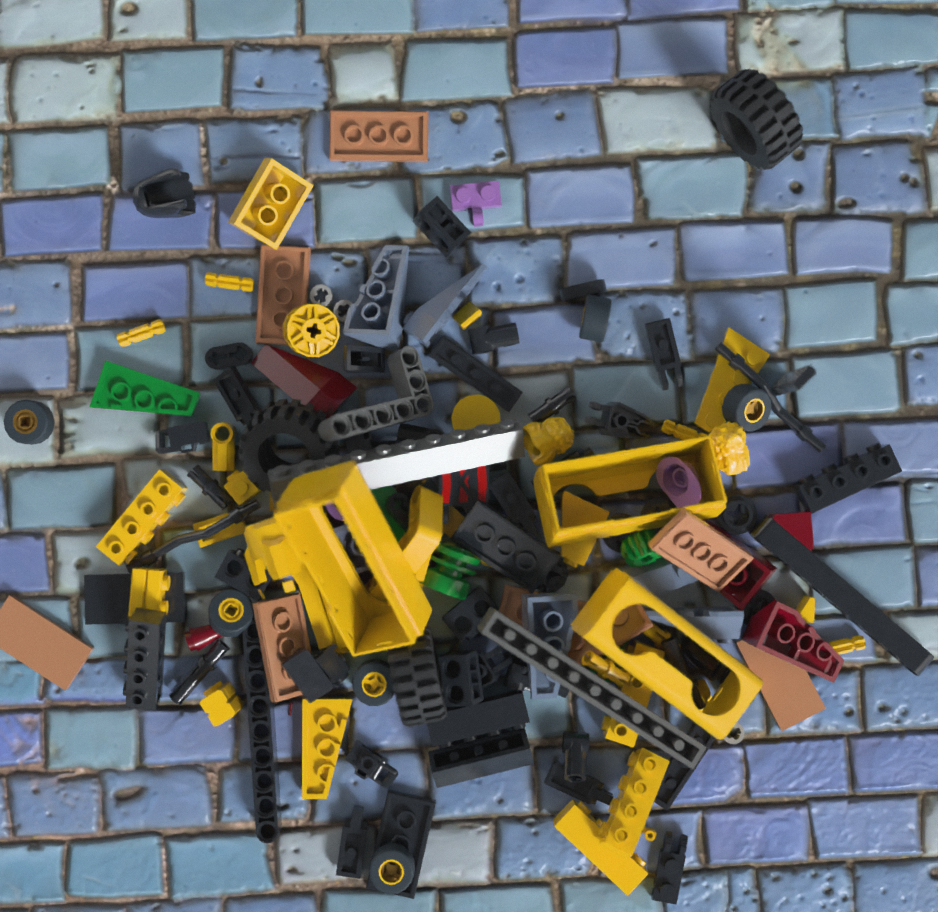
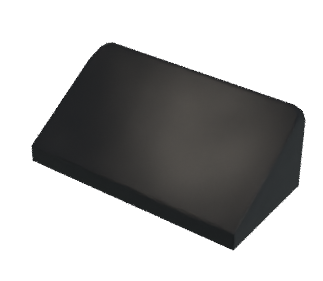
[281,648,334,703]

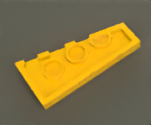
[694,327,770,433]
[302,697,353,799]

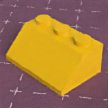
[228,158,314,250]

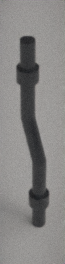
[715,342,826,452]
[126,499,261,574]

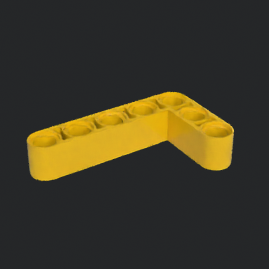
[365,485,443,603]

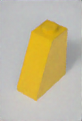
[560,491,610,568]

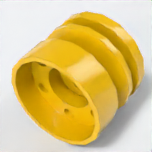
[283,304,340,357]

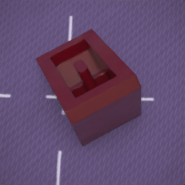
[769,511,814,551]

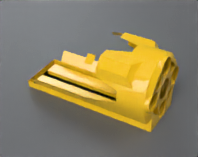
[243,505,350,653]

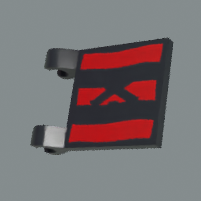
[439,464,489,524]

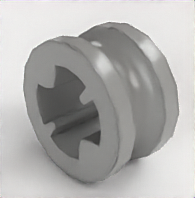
[310,284,333,307]
[334,300,353,323]
[723,722,744,744]

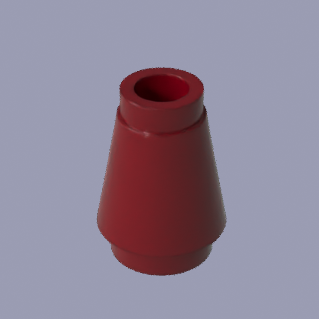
[184,624,223,651]

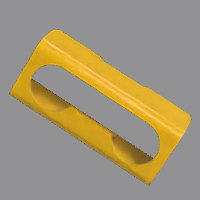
[533,436,727,548]
[273,461,432,656]
[571,569,763,740]

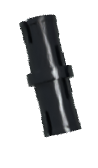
[527,386,577,423]
[187,465,234,510]

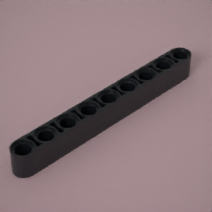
[749,515,935,677]
[243,618,282,843]

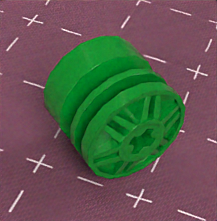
[419,542,481,600]

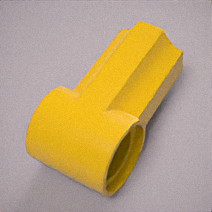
[210,422,237,471]

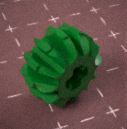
[620,529,662,567]

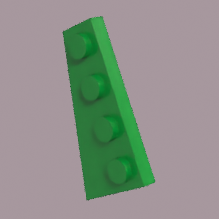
[89,360,201,416]

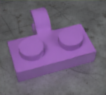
[450,181,502,227]

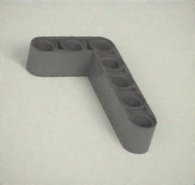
[318,346,434,442]

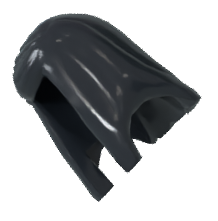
[133,168,196,218]

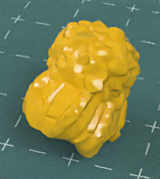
[522,417,574,466]
[708,421,750,475]

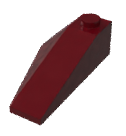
[250,344,357,419]
[703,519,777,610]
[741,600,844,683]

